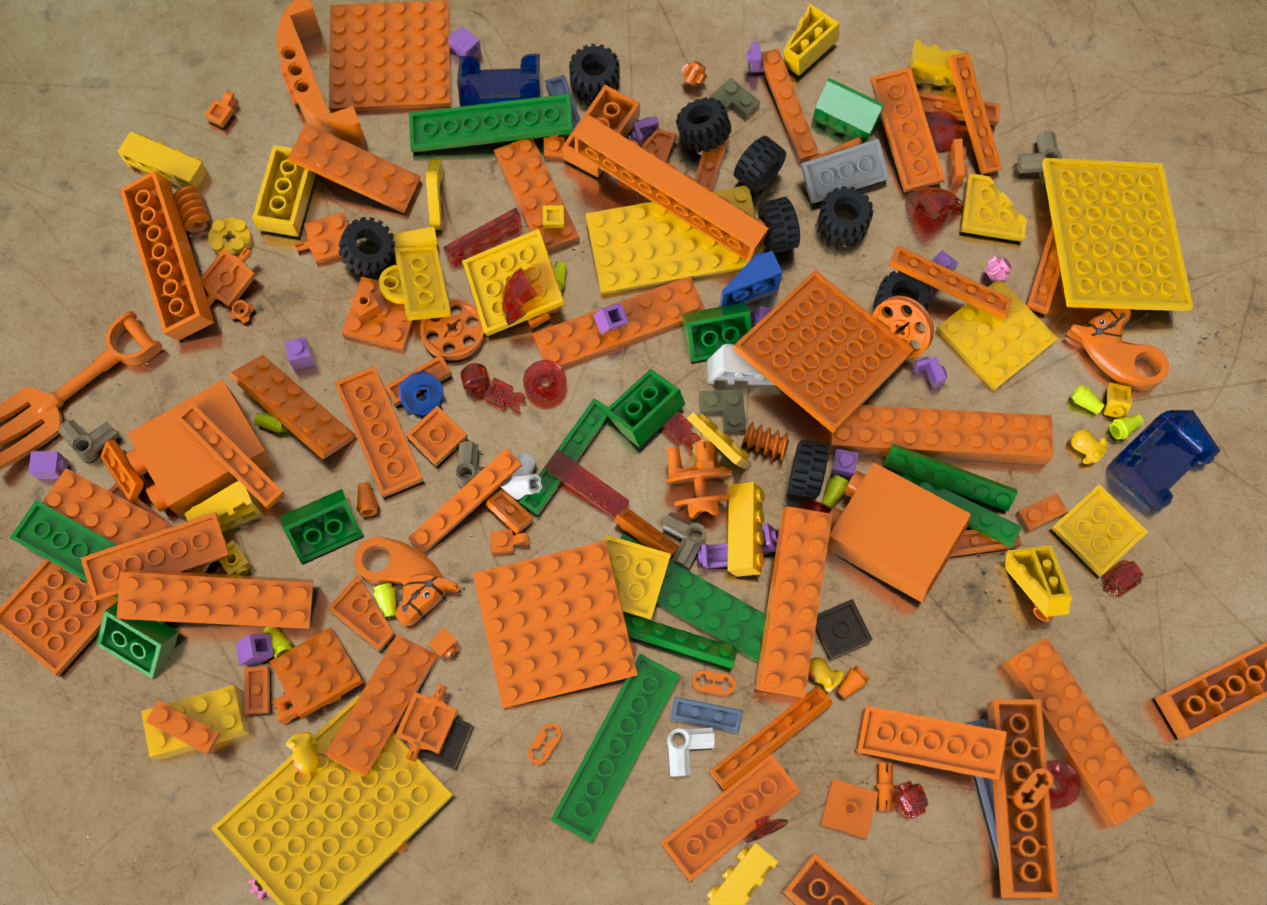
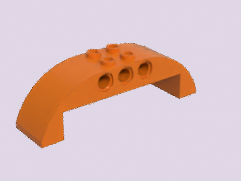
[276,0,367,146]

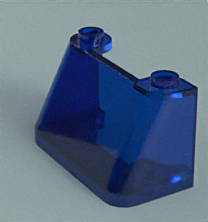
[457,53,541,107]
[1111,410,1221,508]

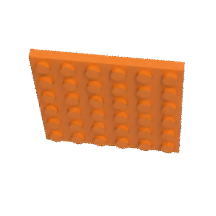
[329,0,451,113]
[732,270,914,433]
[473,541,638,708]

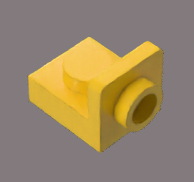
[1104,382,1132,418]

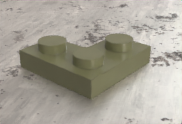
[708,77,760,118]
[699,389,746,434]

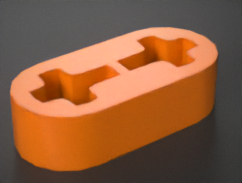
[692,670,736,696]
[528,723,562,765]
[1014,768,1053,810]

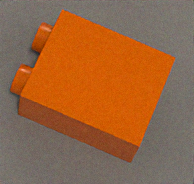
[126,380,275,518]
[828,463,971,603]

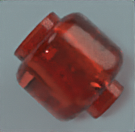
[460,363,490,396]
[1107,560,1143,593]
[893,780,929,818]

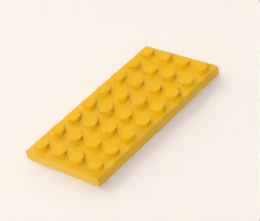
[586,186,763,295]

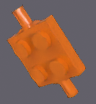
[295,212,349,264]
[200,247,257,308]
[395,684,458,762]

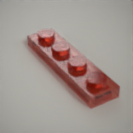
[443,208,521,263]
[544,449,630,519]

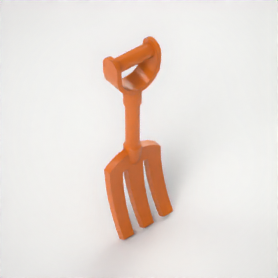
[0,311,162,470]

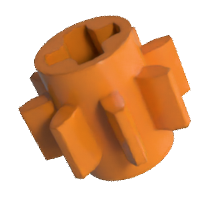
[682,60,708,86]

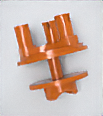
[666,440,732,519]

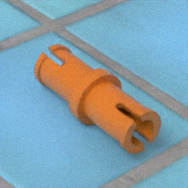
[876,762,895,811]

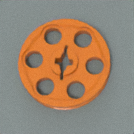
[873,296,934,359]
[420,299,485,361]

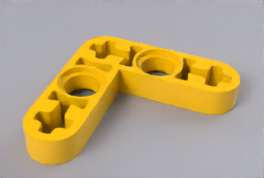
[426,159,443,230]

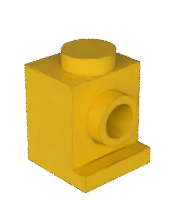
[219,540,253,576]

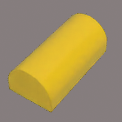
[393,226,438,248]

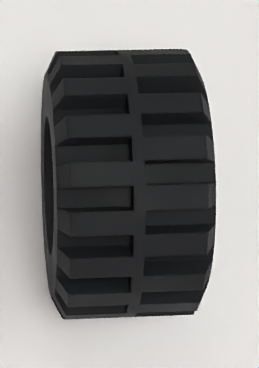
[569,44,620,101]
[676,97,732,152]
[734,135,787,193]
[818,186,874,244]
[758,196,800,254]
[338,217,395,275]
[875,270,932,328]
[788,439,829,499]

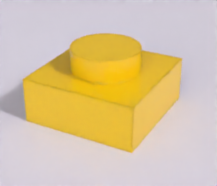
[543,205,564,228]

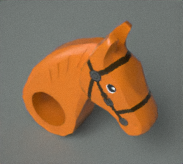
[1067,309,1169,392]
[354,537,460,626]

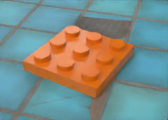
[342,277,414,351]
[269,627,363,719]

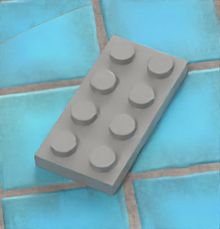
[800,139,889,203]

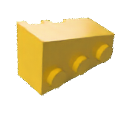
[784,3,840,76]
[908,39,972,86]
[185,481,262,532]
[1005,545,1072,617]
[707,843,778,905]

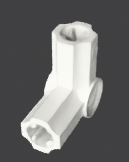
[500,453,542,500]
[667,728,714,776]

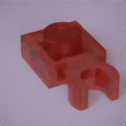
[484,378,525,411]
[662,411,701,451]

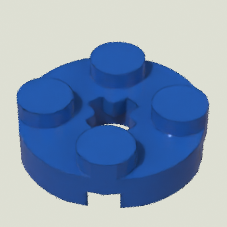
[398,371,444,415]

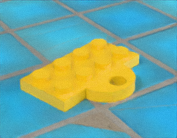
[379,245,450,321]

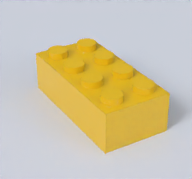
[252,145,316,237]
[141,685,250,760]

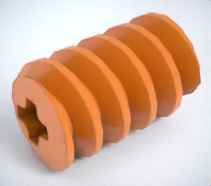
[174,186,210,233]
[741,422,789,461]

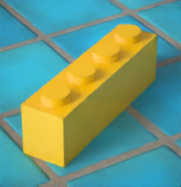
[118,131,207,187]
[728,482,765,577]

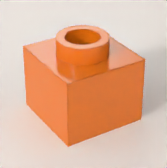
[350,289,382,323]
[428,628,459,660]

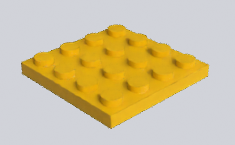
[462,229,565,336]
[936,280,1058,391]

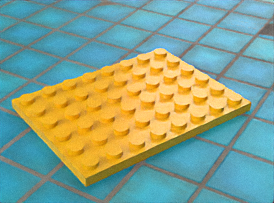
[1042,158,1194,311]
[211,695,453,905]

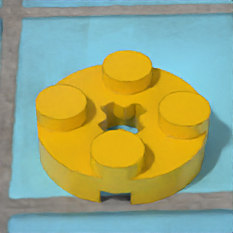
[208,218,252,257]

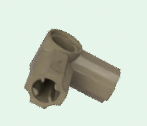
[1018,130,1062,173]
[58,419,119,462]
[456,441,485,488]
[662,512,707,569]

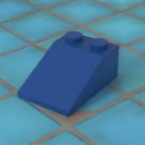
[719,251,783,307]

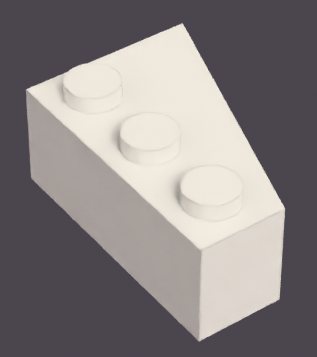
[707,344,774,385]

